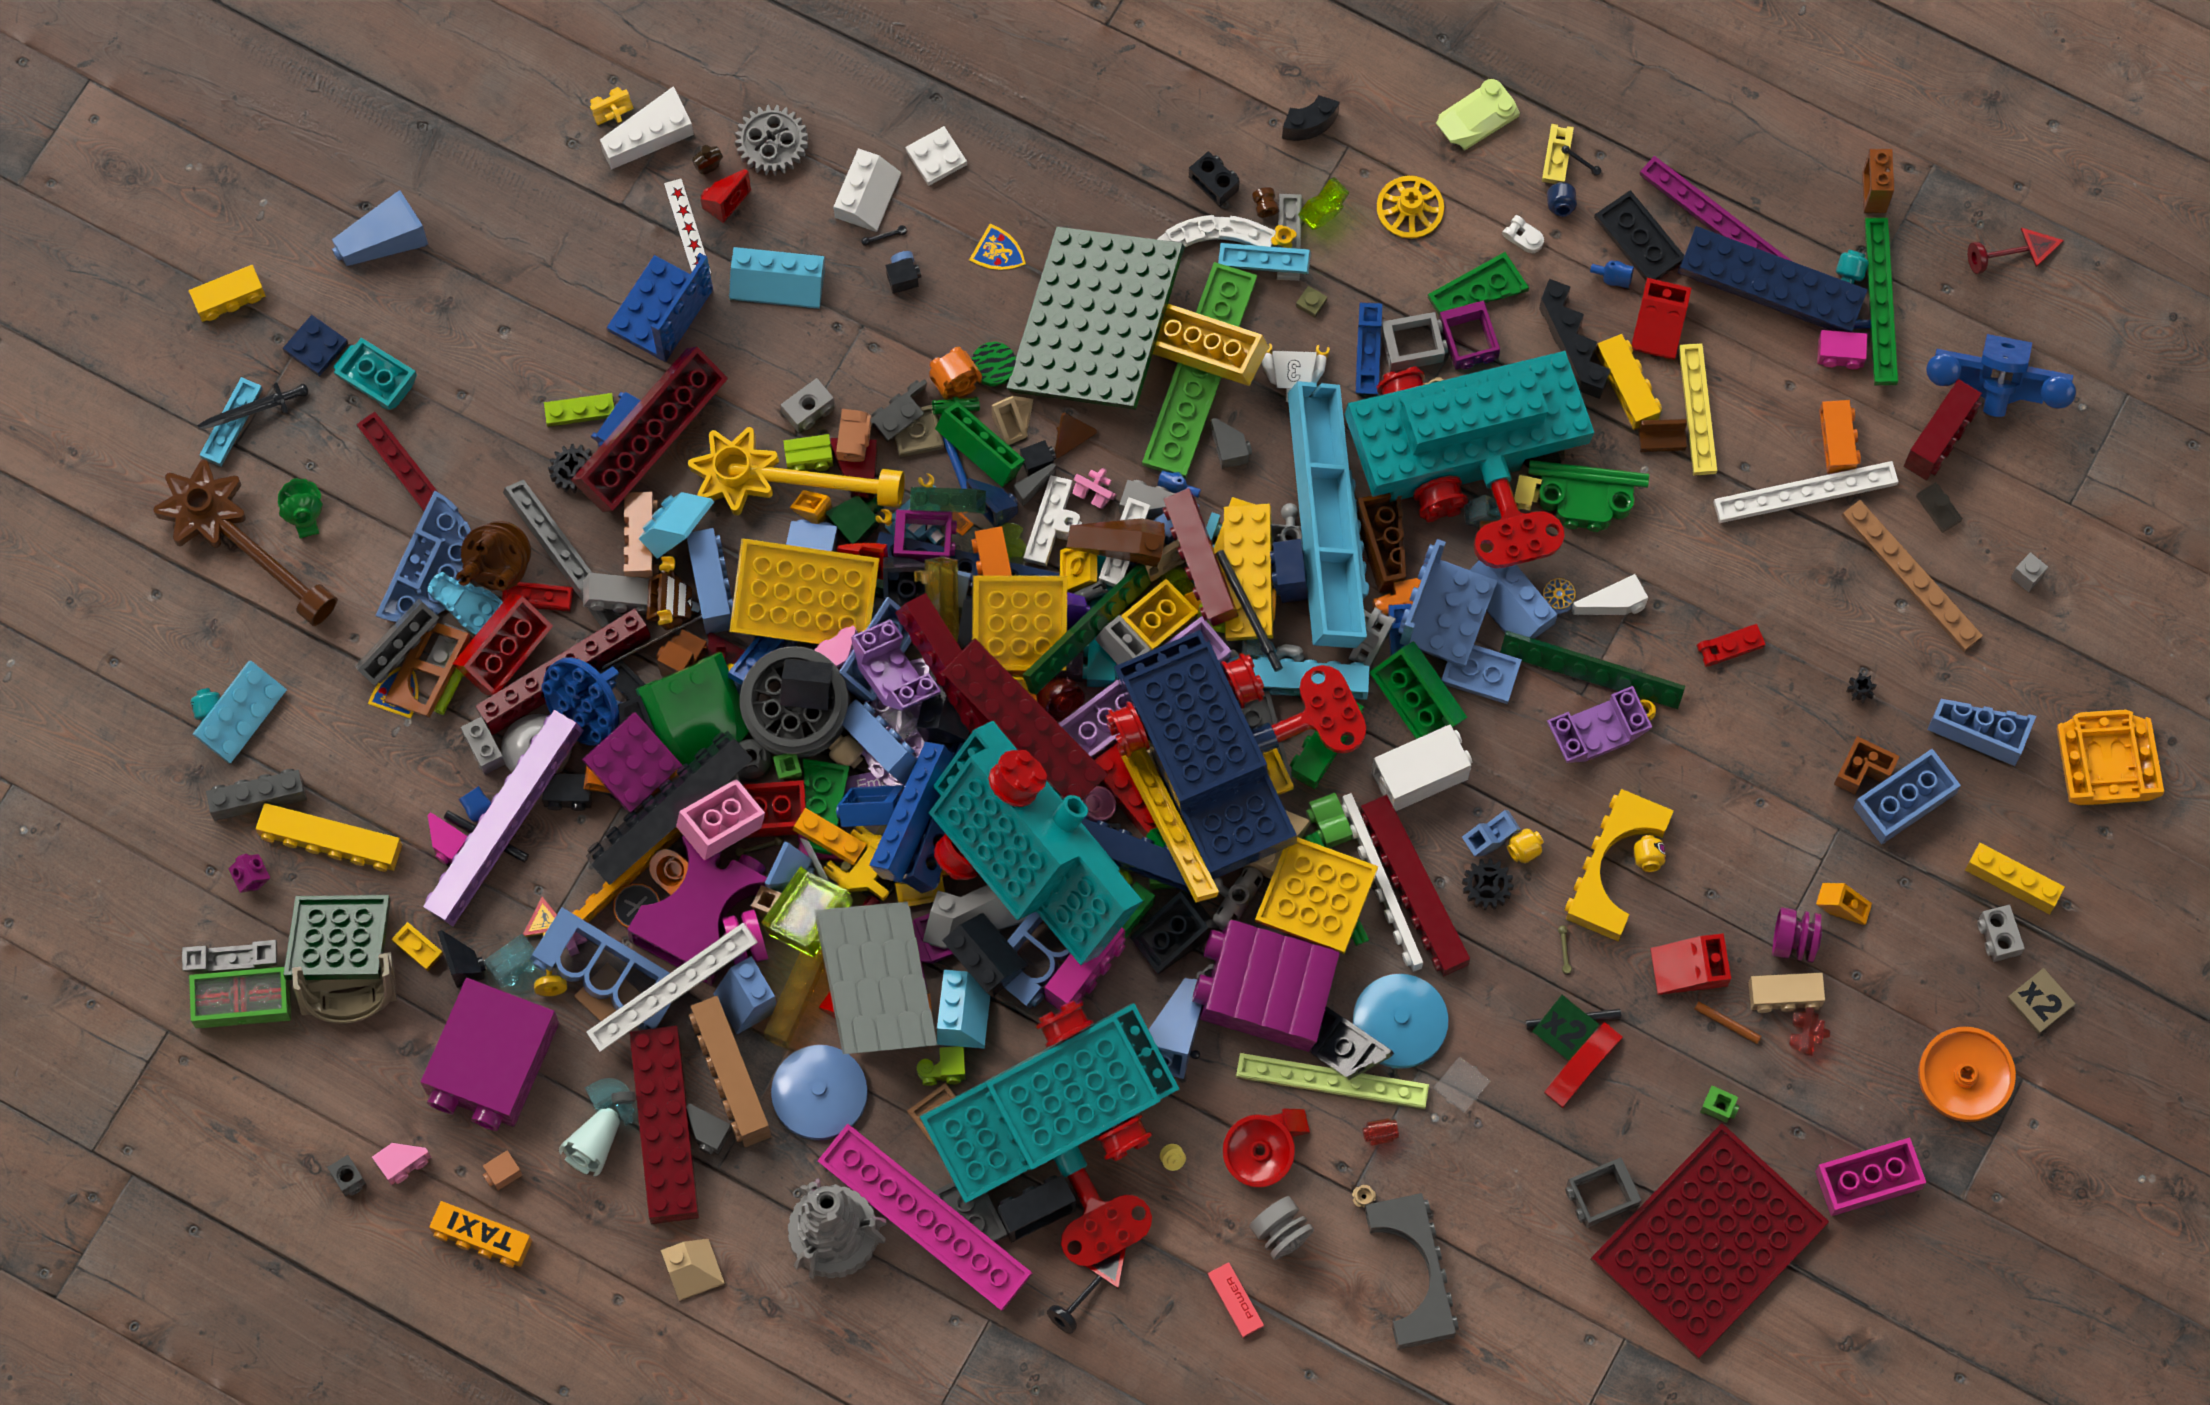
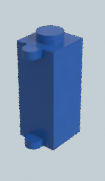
[591,392,641,447]

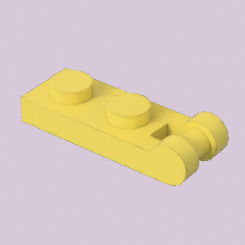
[1542,124,1574,184]

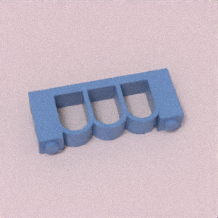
[530,907,671,1030]
[1004,912,1071,1008]

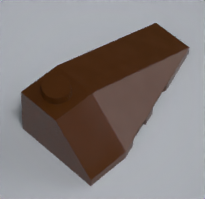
[1066,518,1165,567]

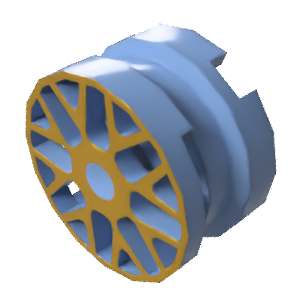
[1543,578,1575,614]

